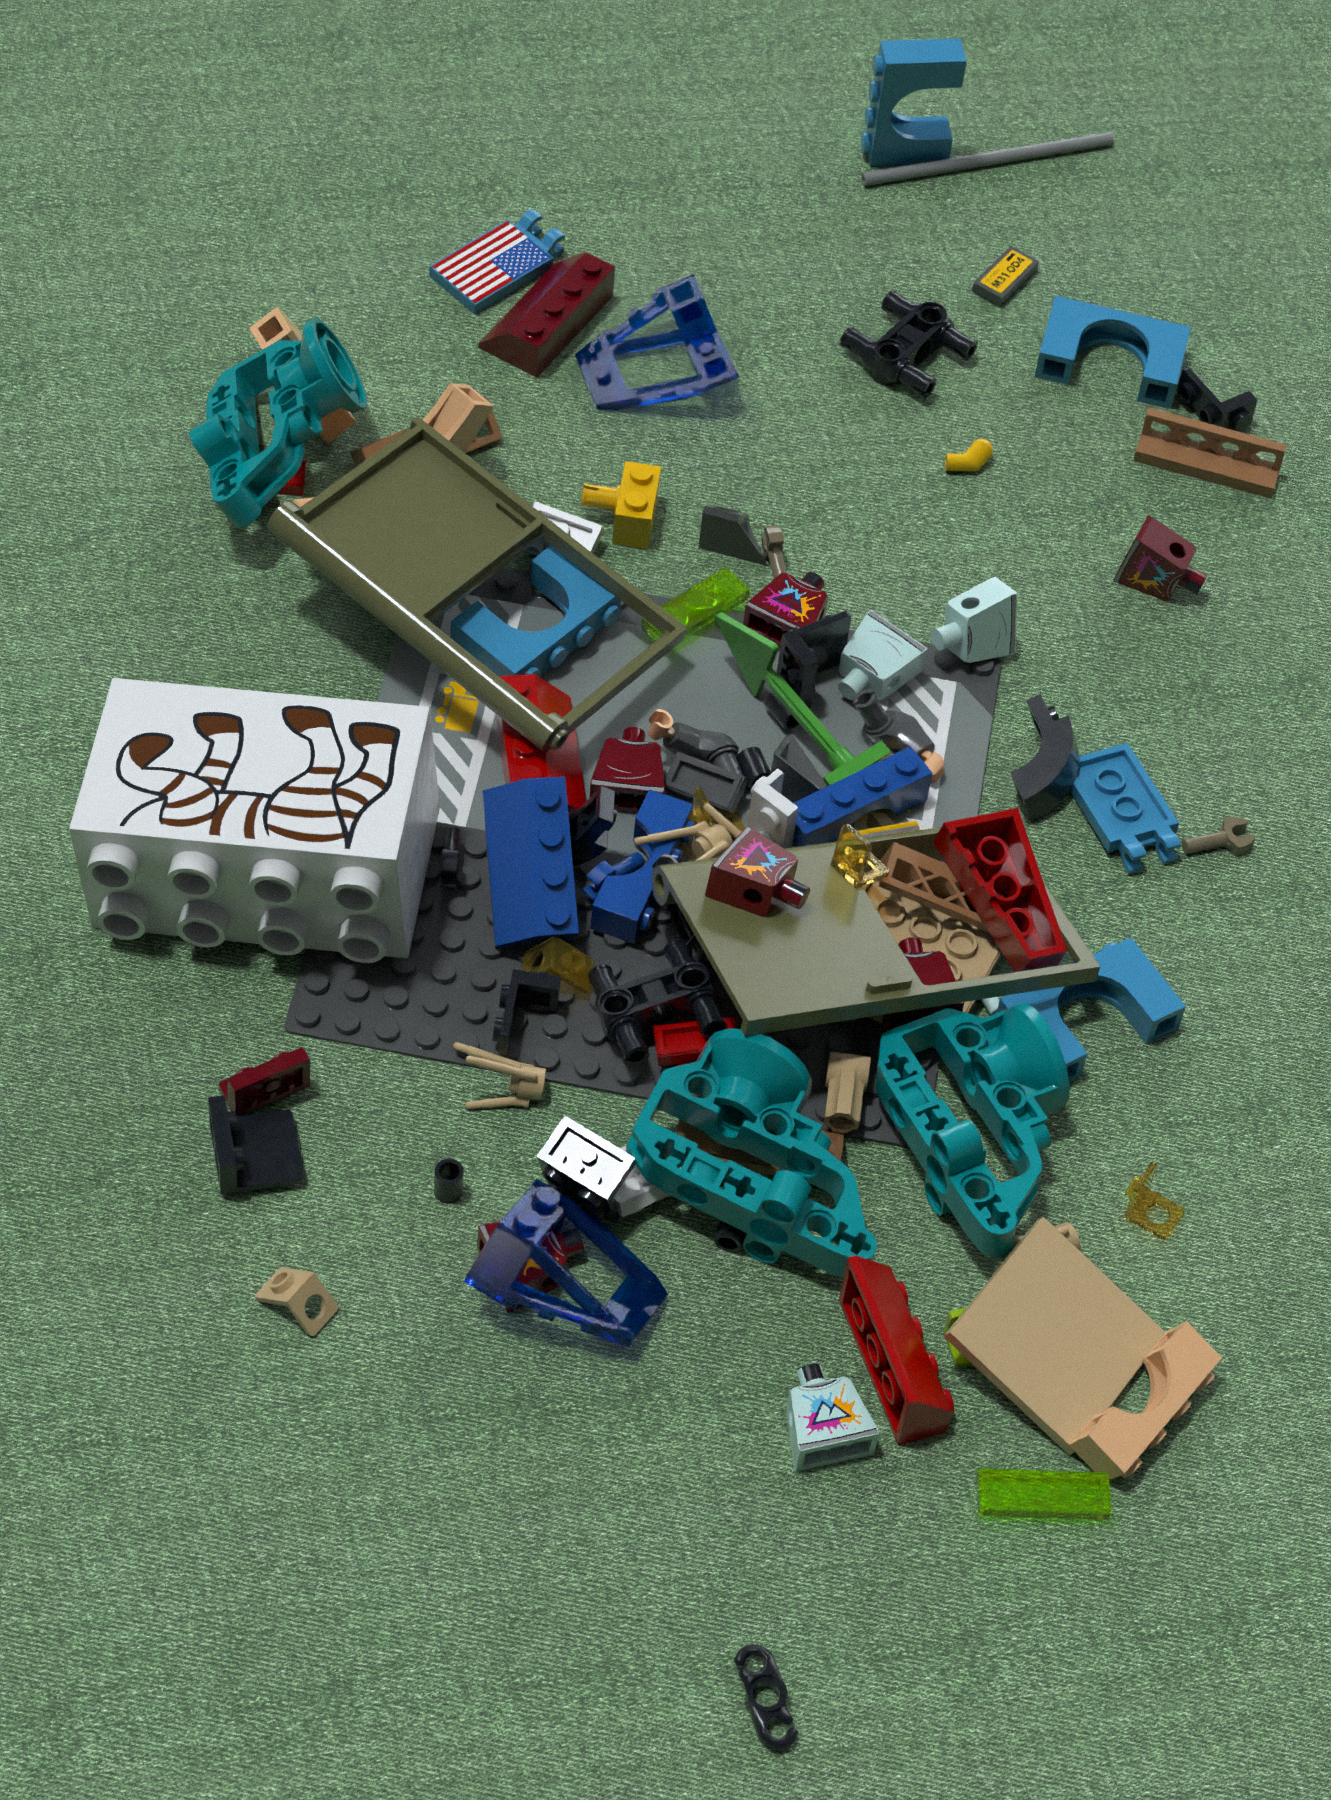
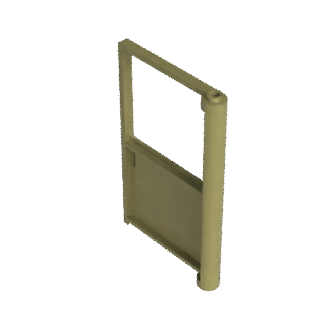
[267,416,687,752]
[651,827,1101,1036]

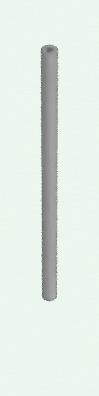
[861,132,1114,186]

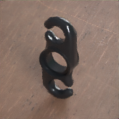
[734,1644,798,1750]

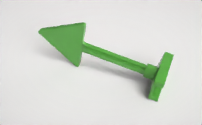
[715,612,891,786]

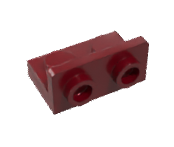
[219,1047,310,1117]

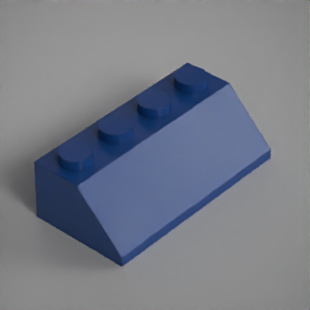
[482,776,579,948]

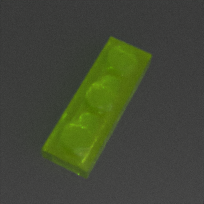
[641,567,750,641]
[976,1468,1111,1520]

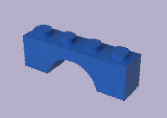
[792,746,933,847]
[590,789,696,944]

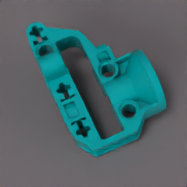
[189,318,367,528]
[875,1002,1070,1258]
[626,1028,877,1278]

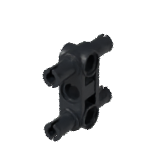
[839,290,978,398]
[588,938,727,1066]

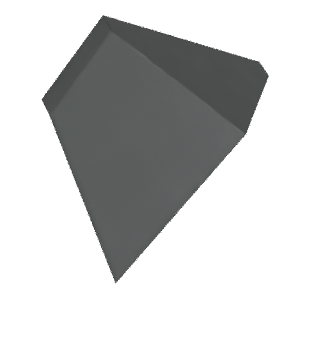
[698,505,769,567]
[771,734,827,803]

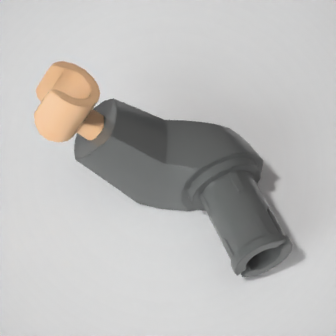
[853,689,945,783]
[648,709,747,786]

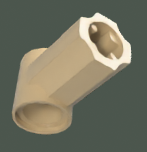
[824,1051,871,1133]

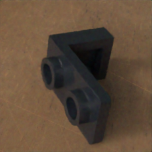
[1177,367,1257,431]
[492,969,561,1058]

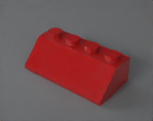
[496,674,586,814]
[838,1255,954,1445]

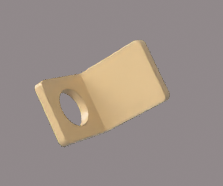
[255,1268,338,1336]

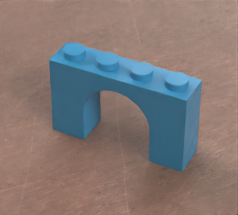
[861,38,967,167]
[1034,295,1191,409]
[450,546,621,677]
[997,937,1186,1082]

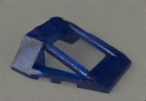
[575,274,739,410]
[464,1179,668,1348]

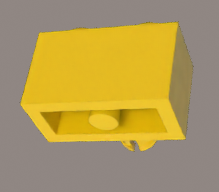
[581,461,661,549]

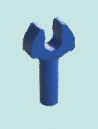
[582,852,645,901]

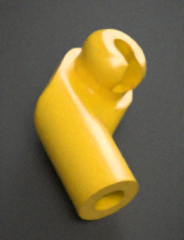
[945,439,993,472]

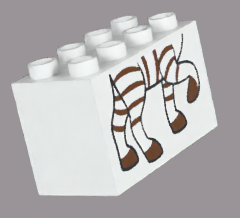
[69,678,440,963]

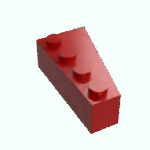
[933,808,1067,972]

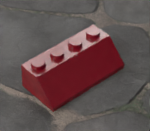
[478,252,615,378]

